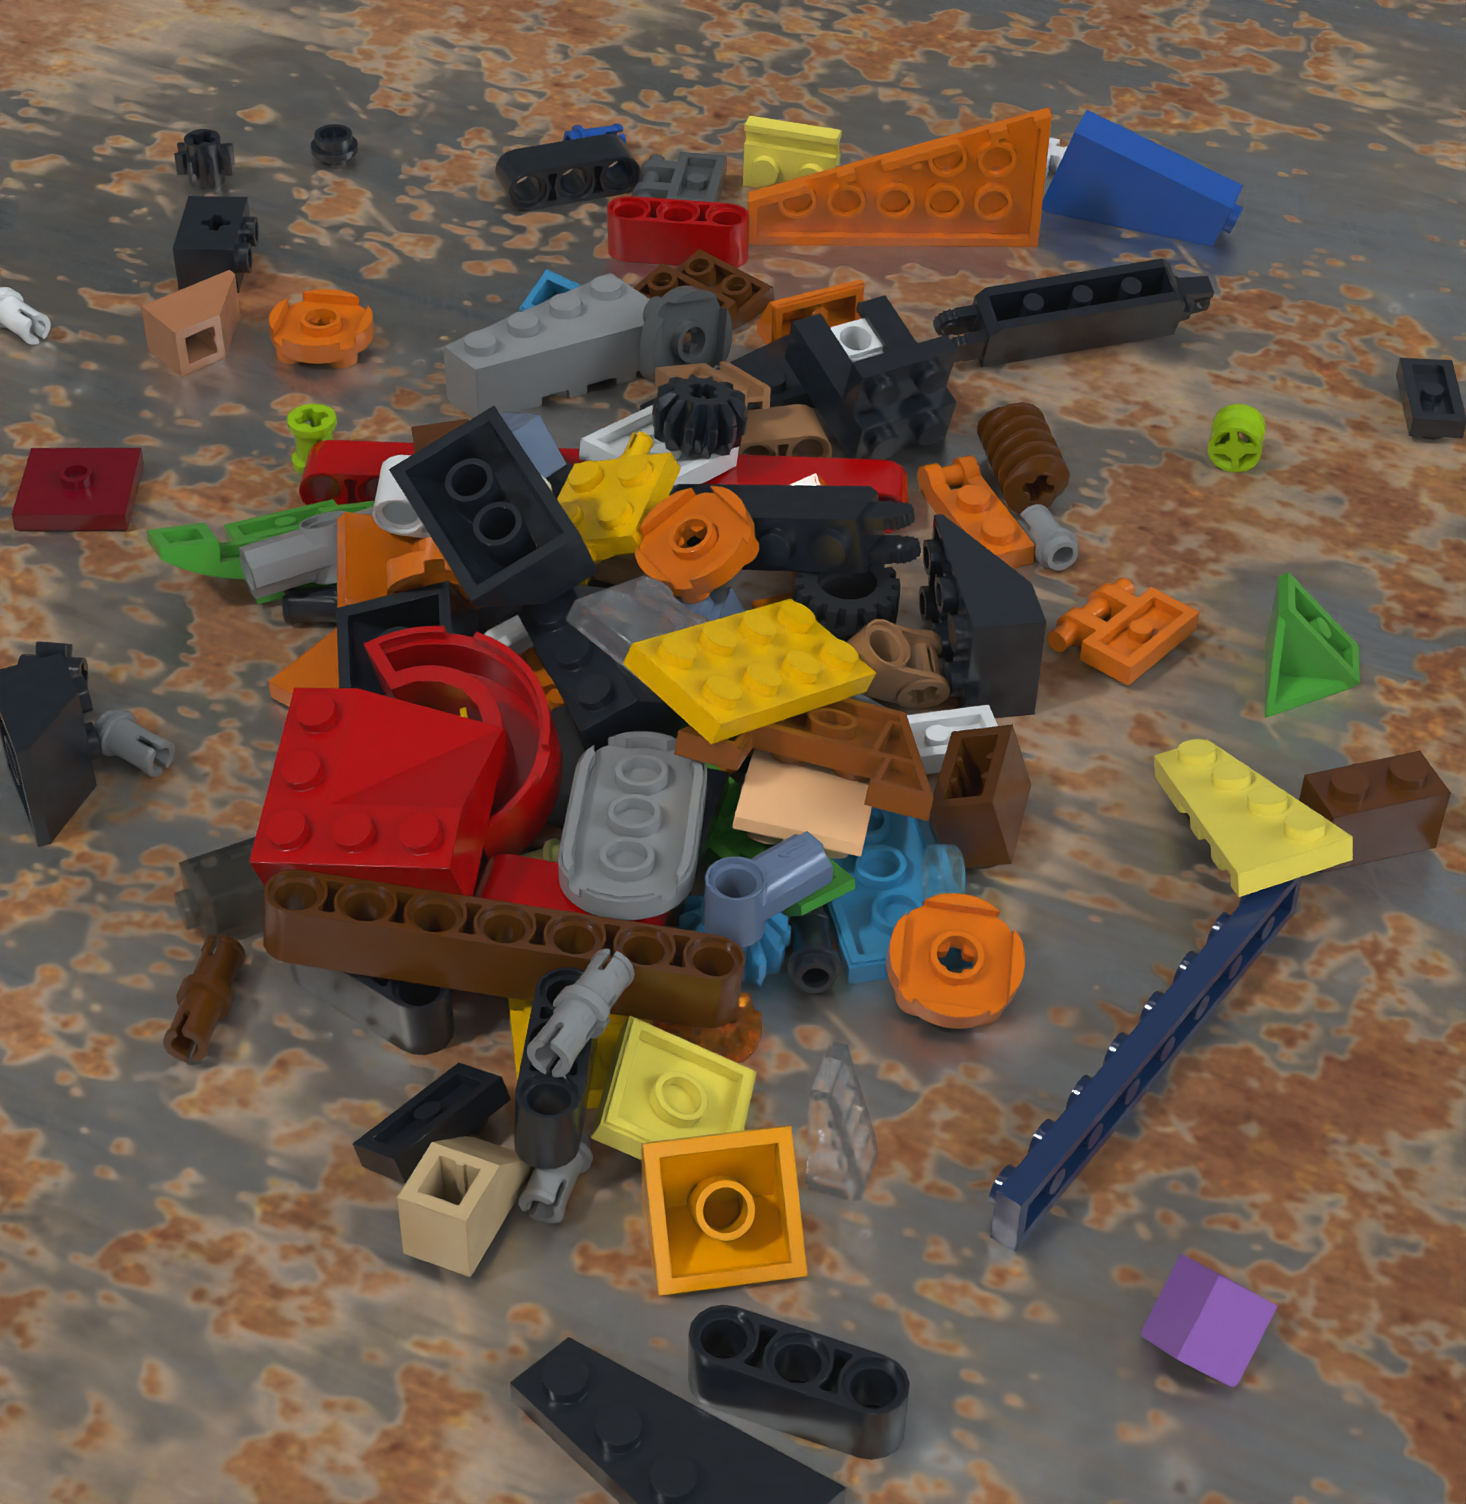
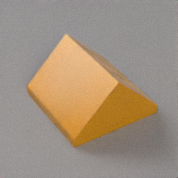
[641,1125,808,1296]

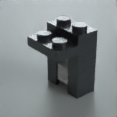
[784,295,958,460]

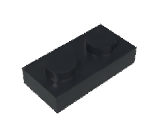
[1396,358,1466,440]
[352,1063,511,1183]

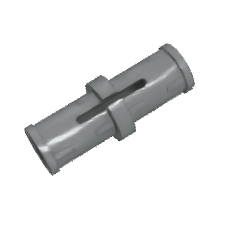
[527,948,635,1078]

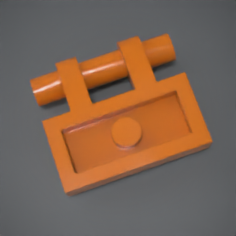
[1047,577,1200,686]

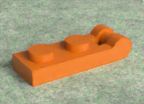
[917,455,1036,568]

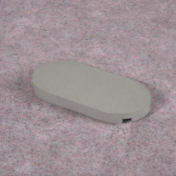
[558,731,707,920]

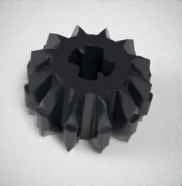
[652,374,748,459]

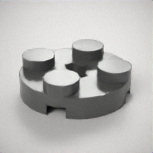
[639,286,733,382]

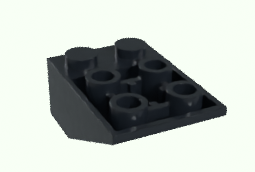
[919,514,1046,718]

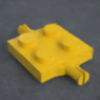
[557,431,681,586]

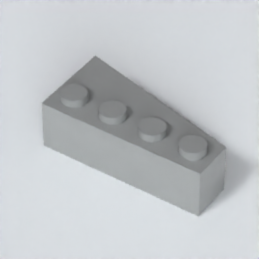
[443,273,650,418]

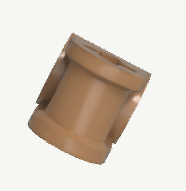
[847,619,950,709]

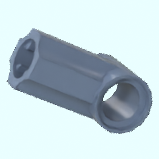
[704,831,833,948]

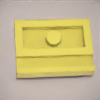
[743,116,842,188]

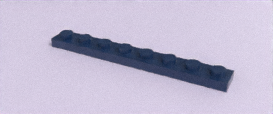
[988,876,1303,1252]

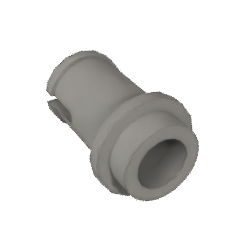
[1017,504,1078,571]
[94,710,175,777]
[518,1132,593,1224]

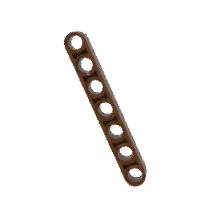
[263,870,746,1028]

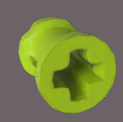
[287,403,337,474]

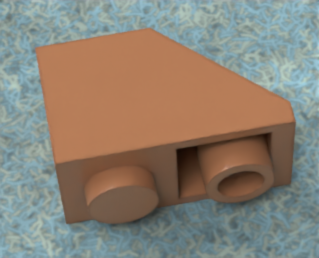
[141,270,241,377]

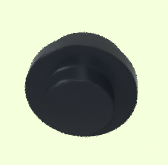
[311,124,358,166]

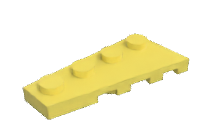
[1154,739,1353,897]

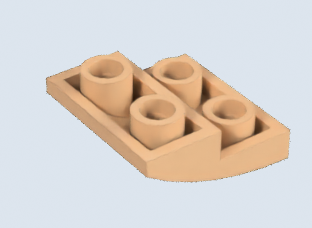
[732,748,872,859]

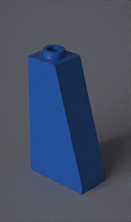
[1042,110,1243,247]

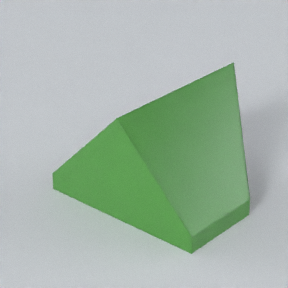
[1265,572,1360,718]

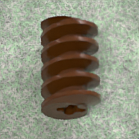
[977,402,1070,515]

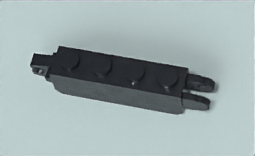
[933,258,1214,368]
[669,484,921,573]

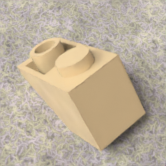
[397,1136,535,1277]

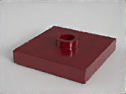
[11,448,144,531]

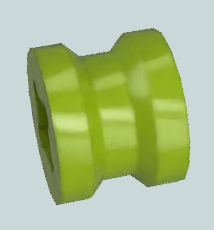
[1207,403,1266,473]

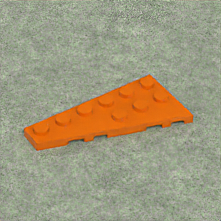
[748,107,1052,247]

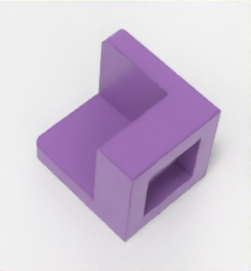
[1141,1254,1278,1387]

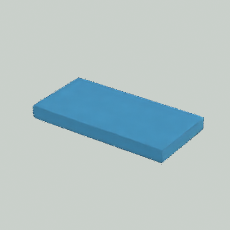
[822,807,973,985]

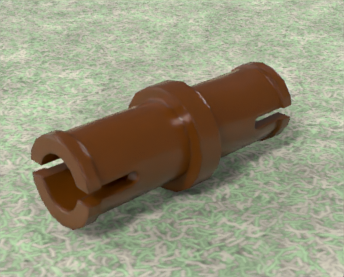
[163,935,246,1062]

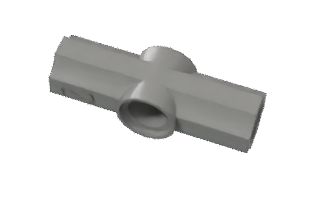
[239,506,374,599]

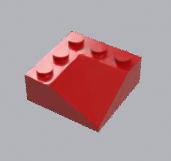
[249,687,506,897]

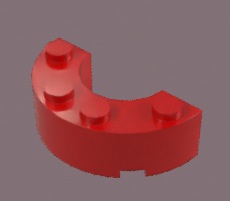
[364,626,563,861]

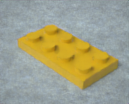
[623,598,876,744]

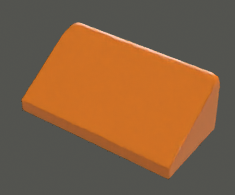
[757,279,864,344]

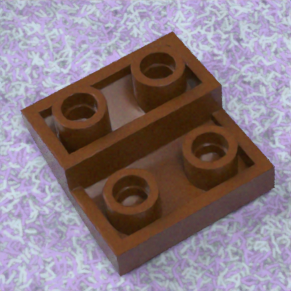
[634,249,775,330]

